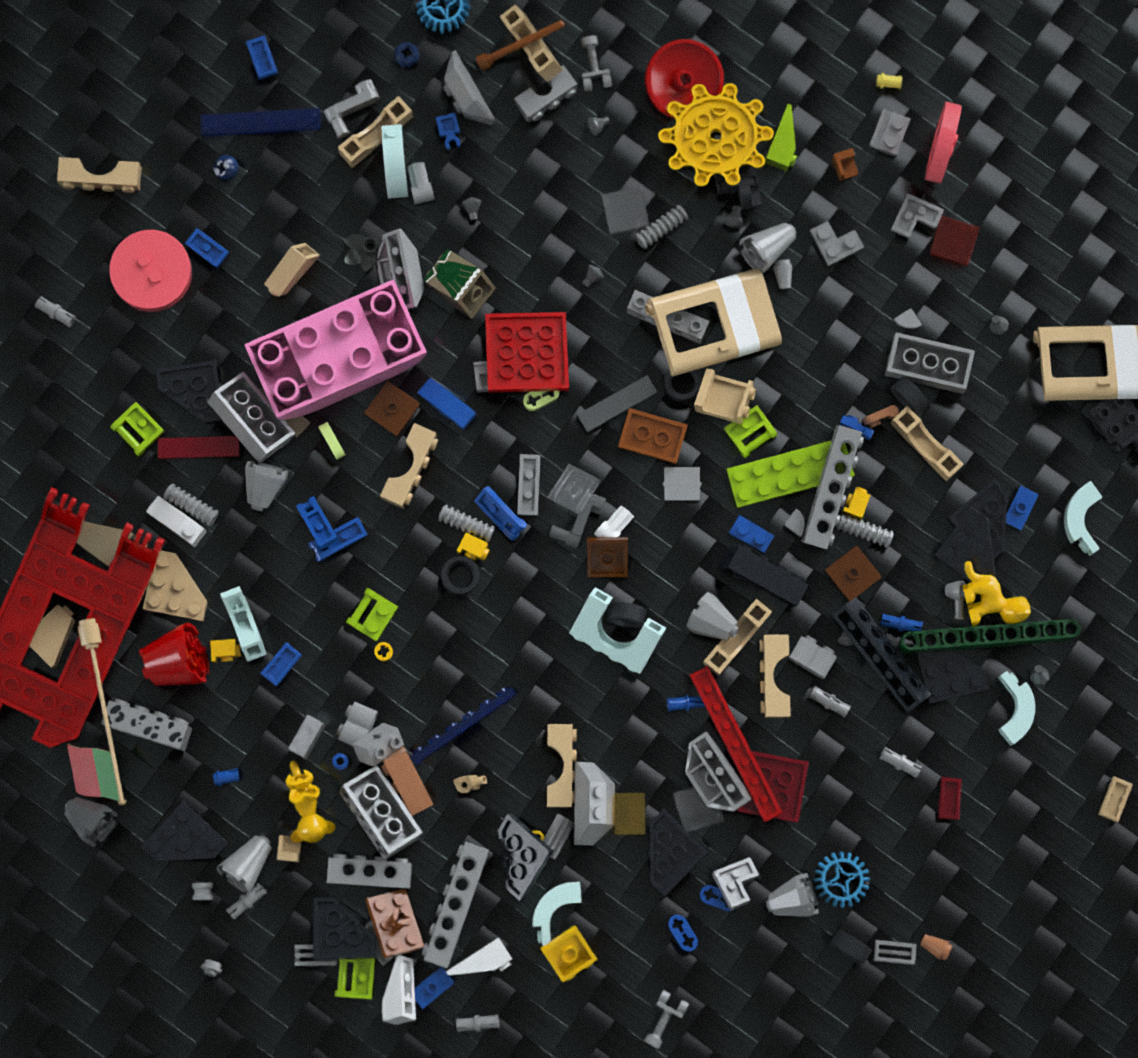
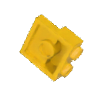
[540,925,597,982]

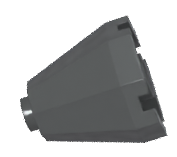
[64,797,118,847]

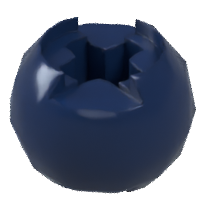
[394,42,419,67]
[213,155,239,180]

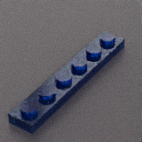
[201,108,322,137]
[410,687,516,766]

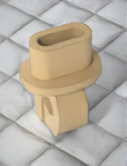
[453,775,487,793]

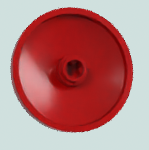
[645,39,724,119]

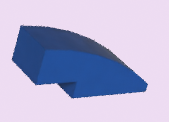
[417,378,476,430]

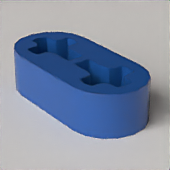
[700,885,734,911]
[668,915,698,951]

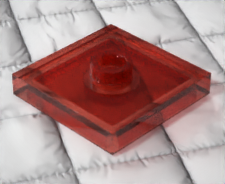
[929,216,980,266]

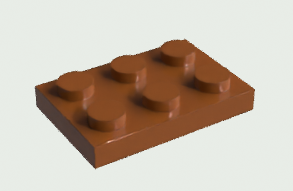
[618,408,687,464]

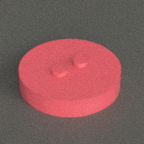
[925,101,962,184]
[110,230,192,312]

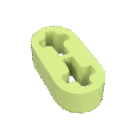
[523,391,559,411]
[319,422,345,460]

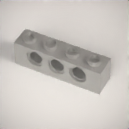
[627,290,709,344]
[327,854,412,889]

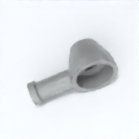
[945,581,966,619]

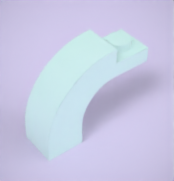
[381,124,408,198]
[1064,481,1102,556]
[221,586,266,662]
[998,671,1035,746]
[533,882,581,947]

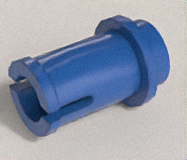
[332,753,349,770]
[213,768,240,787]

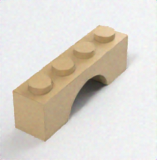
[500,4,563,82]
[338,96,413,168]
[57,157,142,193]
[890,406,964,482]
[380,423,439,509]
[703,599,772,676]
[759,635,790,718]
[547,724,576,808]

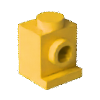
[842,487,870,520]
[457,533,490,561]
[210,639,241,663]

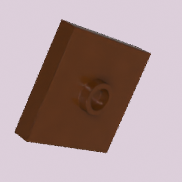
[364,381,421,437]
[587,537,628,578]
[825,545,882,602]

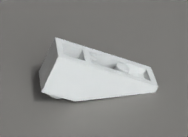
[146,496,207,548]
[447,938,512,975]
[382,955,416,1025]

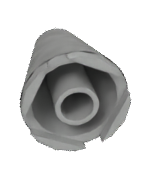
[739,223,796,273]
[217,835,271,894]

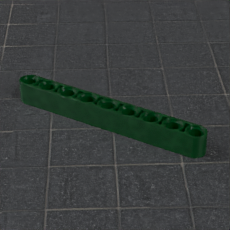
[898,619,1081,654]

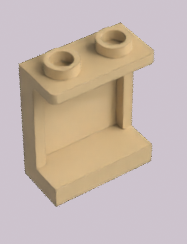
[694,368,756,424]

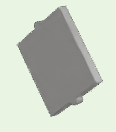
[662,467,702,501]

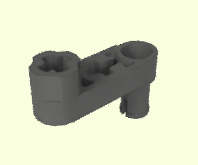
[549,492,606,549]

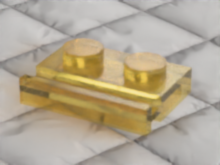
[615,793,645,835]

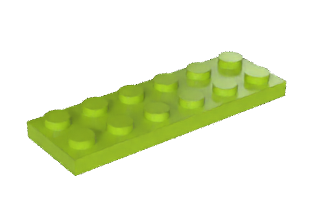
[726,441,855,508]

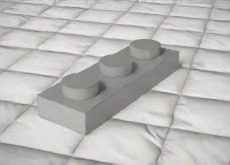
[517,454,540,516]

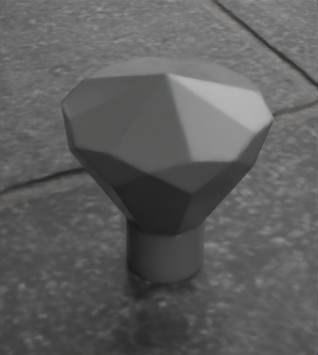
[587,116,610,136]
[463,197,481,219]
[724,205,743,228]
[582,265,604,287]
[990,315,1009,335]
[838,630,855,646]
[1030,665,1049,685]

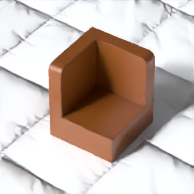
[832,148,858,181]

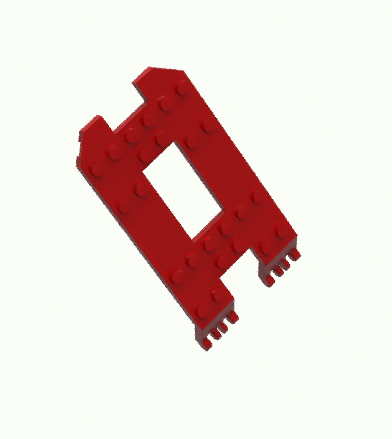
[0,488,165,748]

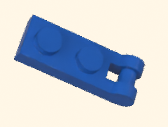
[474,486,527,540]
[296,496,339,550]
[308,517,368,562]

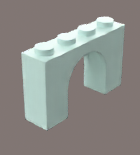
[569,588,666,674]

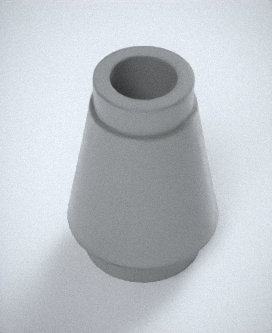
[773,259,792,289]

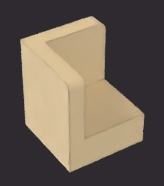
[277,835,301,862]

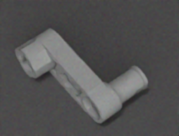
[324,79,380,138]

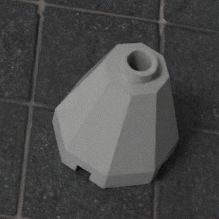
[245,460,289,511]
[686,592,739,641]
[766,873,819,916]

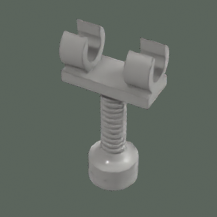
[581,36,612,91]
[644,990,689,1049]

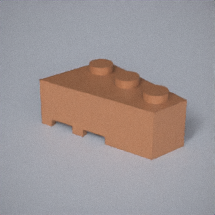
[381,745,433,816]

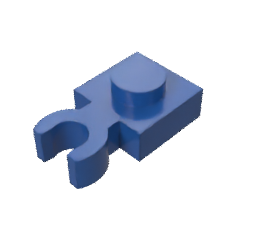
[436,113,460,150]
[839,415,874,440]

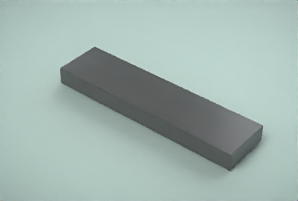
[577,375,657,433]

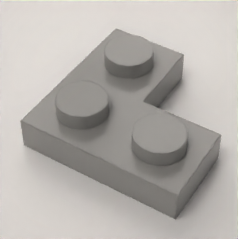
[891,194,944,239]
[810,221,864,266]
[712,857,759,910]

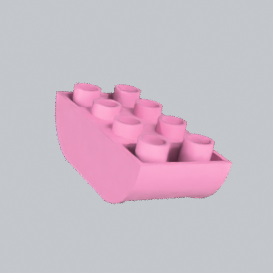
[244,279,427,420]

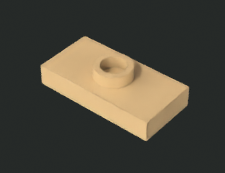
[1098,776,1133,823]

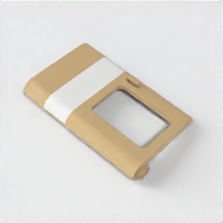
[645,268,782,377]
[1033,325,1138,401]

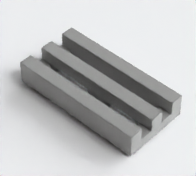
[543,814,575,859]
[873,940,917,965]
[295,945,337,966]

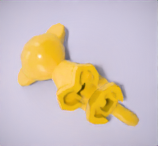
[962,561,1031,627]
[286,761,336,843]

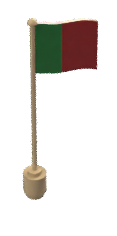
[67,618,126,805]

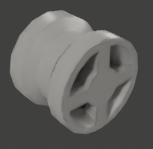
[192,883,213,900]

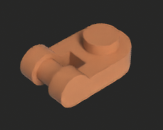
[862,405,899,429]

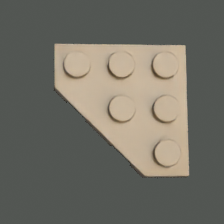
[143,551,208,622]

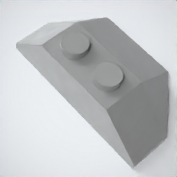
[443,50,495,125]
[376,229,425,310]
[685,732,751,811]
[574,762,615,845]

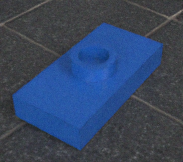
[246,35,278,80]
[1006,486,1039,531]
[260,642,302,687]
[414,967,455,1009]

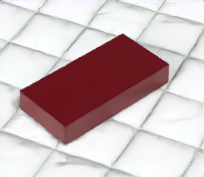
[938,777,962,820]

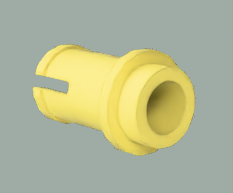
[876,73,902,89]

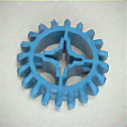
[416,0,470,33]
[814,852,870,908]

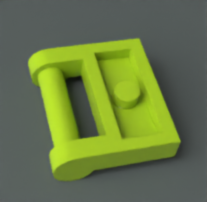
[110,402,165,456]
[724,405,778,458]
[346,588,398,642]
[335,959,375,999]

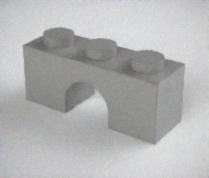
[514,65,577,123]

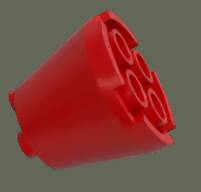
[140,623,210,686]

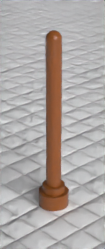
[476,20,564,71]

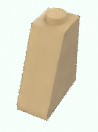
[264,243,320,297]
[30,604,75,669]

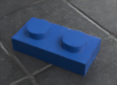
[185,228,229,269]
[729,515,774,554]

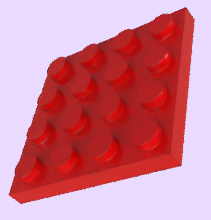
[485,312,569,392]

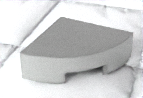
[894,308,922,329]
[784,509,805,537]

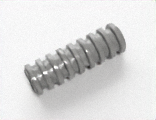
[635,205,688,249]
[164,484,219,526]
[438,505,495,543]
[837,513,894,548]

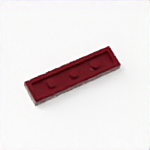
[158,436,240,459]

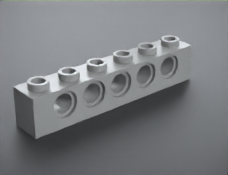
[801,425,864,549]
[422,842,489,968]

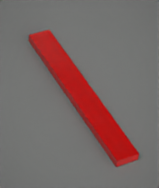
[689,666,782,822]

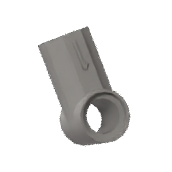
[407,162,434,205]

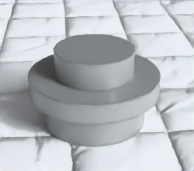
[201,960,222,977]

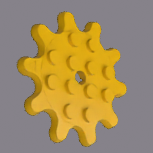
[658,83,774,187]

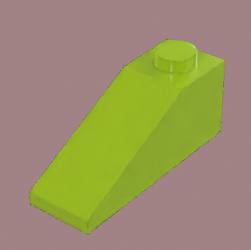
[765,104,797,172]

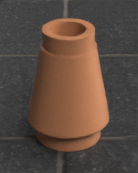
[920,934,953,960]

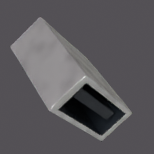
[288,715,325,760]

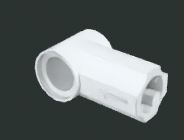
[594,506,634,537]

